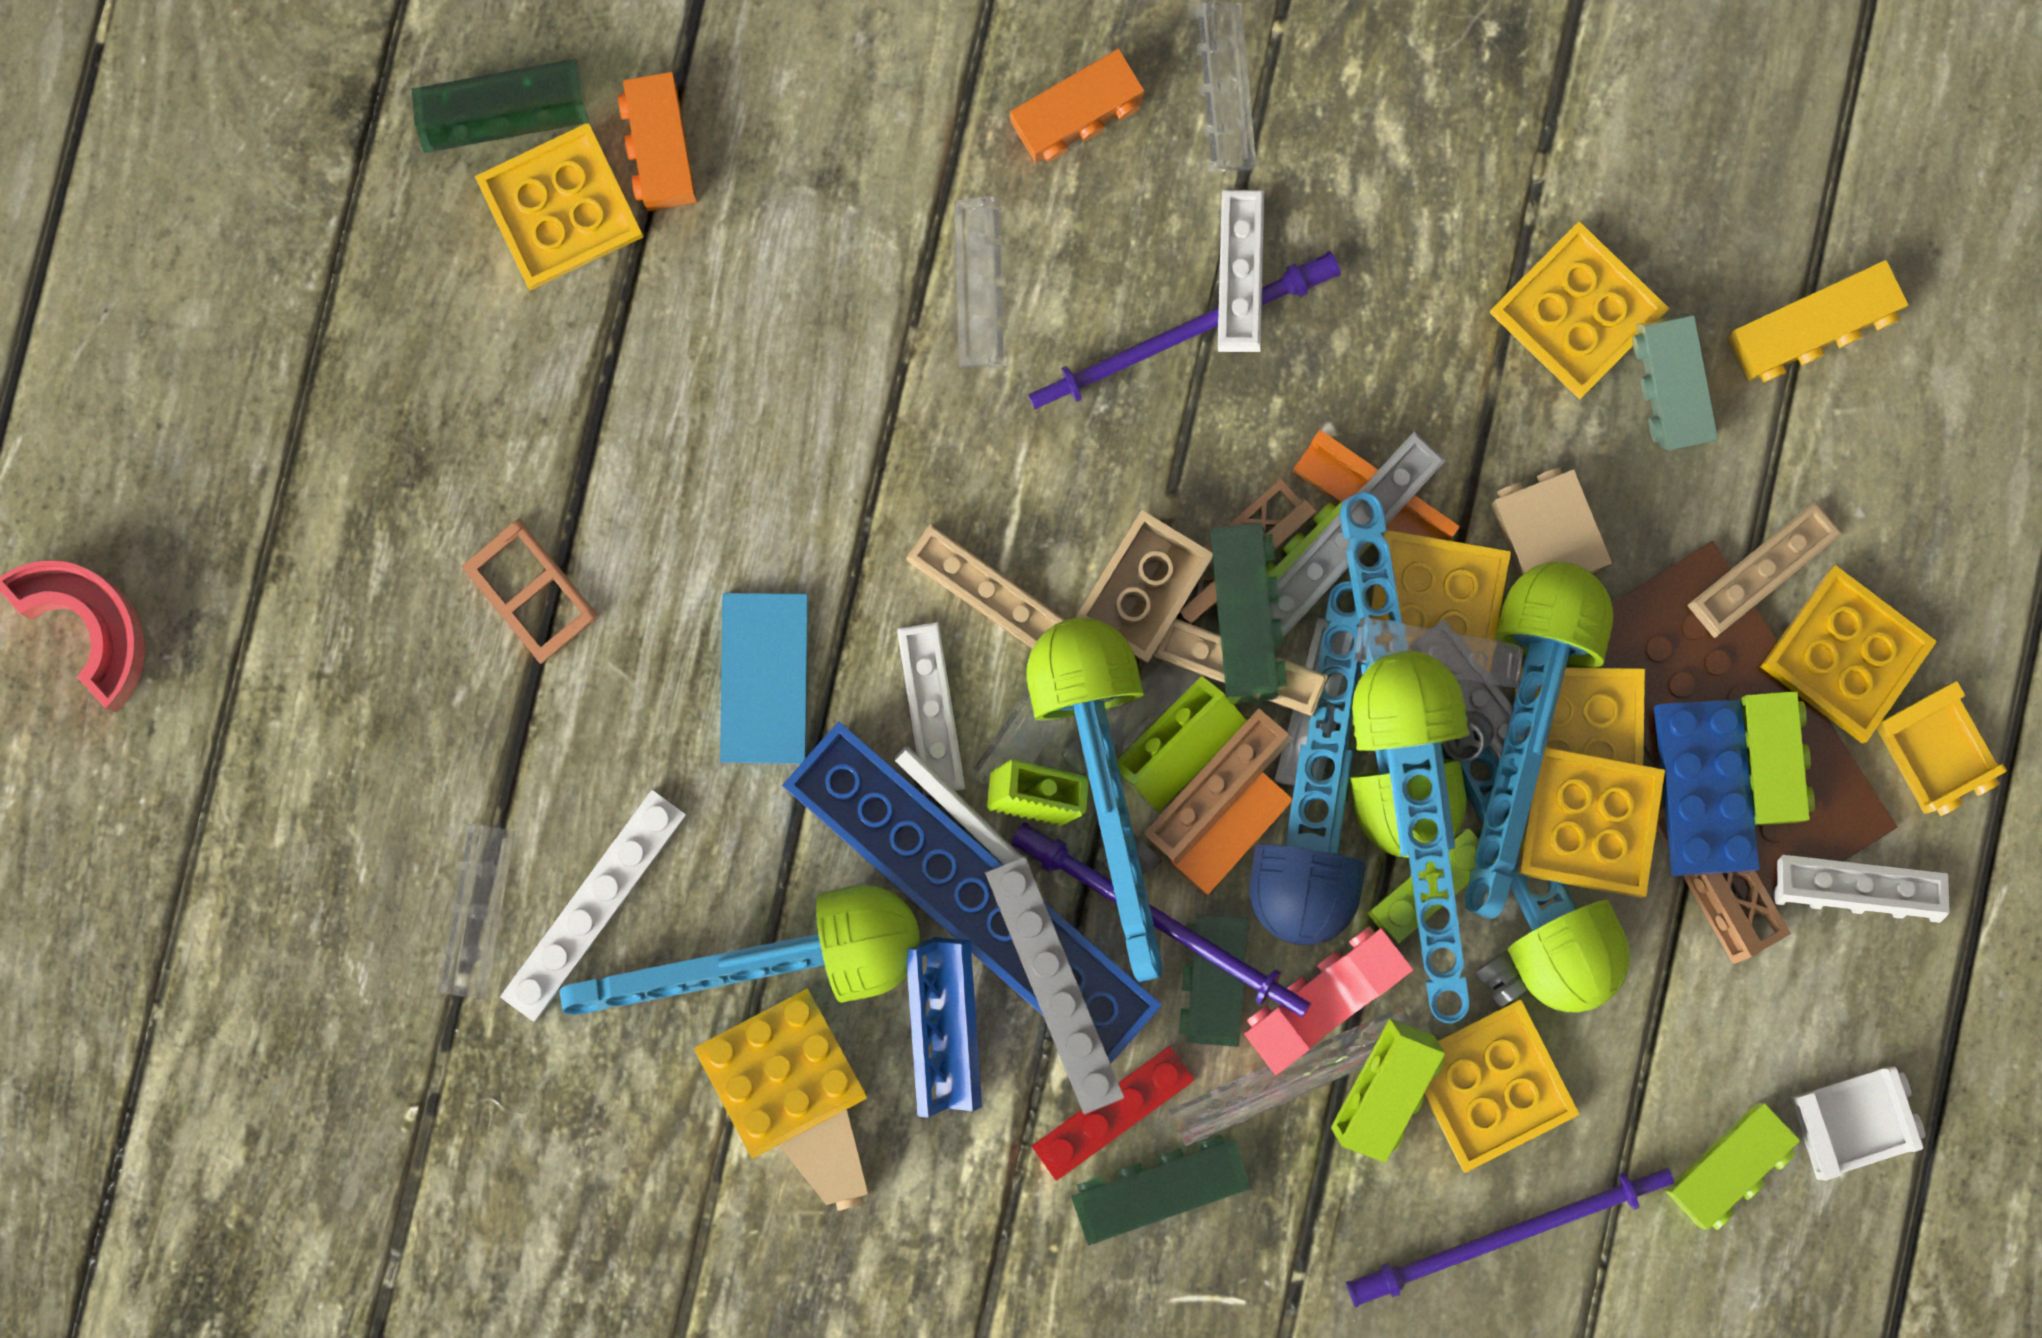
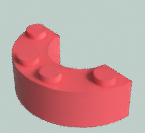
[0,561,145,713]
[1244,926,1413,1075]

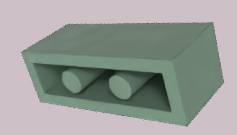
[1632,313,1718,451]

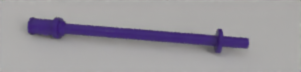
[1028,251,1341,410]
[1011,822,1311,1018]
[1345,1168,1674,1308]

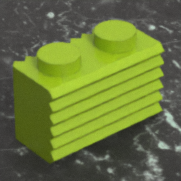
[987,759,1089,827]

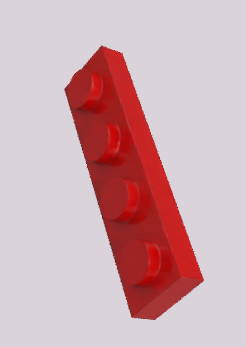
[1031,1046,1195,1181]

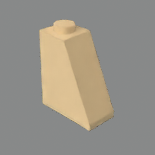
[779,1108,870,1211]

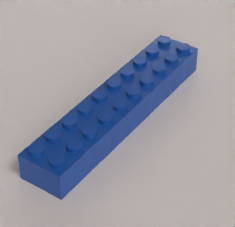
[782,721,1162,1065]

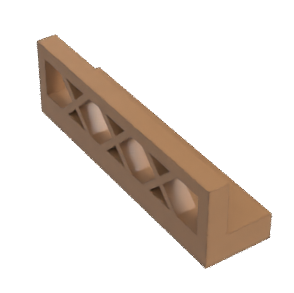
[1177,478,1317,625]
[1143,708,1293,865]
[1656,807,1791,964]

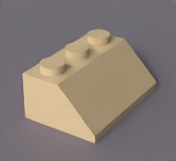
[1075,510,1214,664]

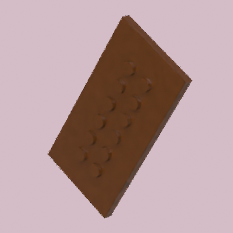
[1596,541,1898,918]

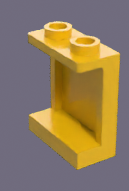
[1876,681,2007,816]

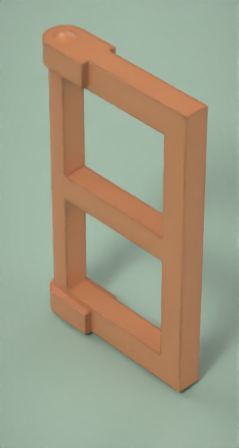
[461,518,600,664]

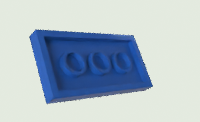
[1654,700,1759,876]

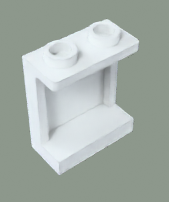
[1790,1066,1925,1181]

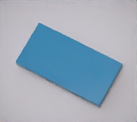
[720,593,808,764]

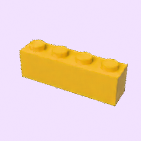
[1727,260,1908,384]

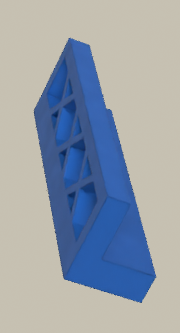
[907,937,982,1118]

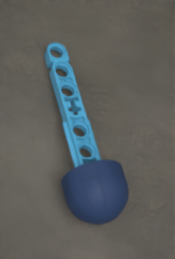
[1249,581,1370,945]

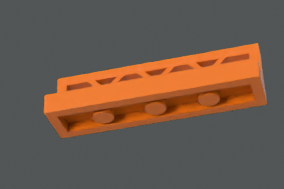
[1293,430,1460,540]

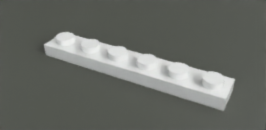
[500,790,687,1022]

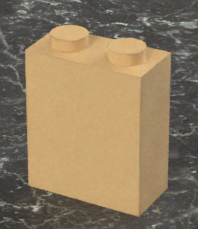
[1490,467,1612,578]

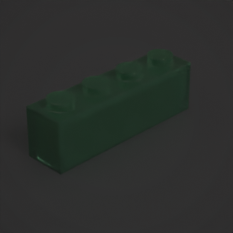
[411,58,589,153]
[1210,523,1288,704]
[1071,1134,1251,1246]

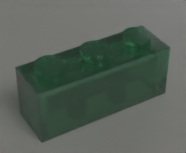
[1179,914,1248,1047]

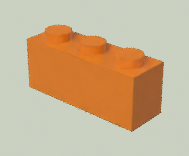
[1010,48,1144,163]
[617,72,697,211]
[1168,772,1292,896]

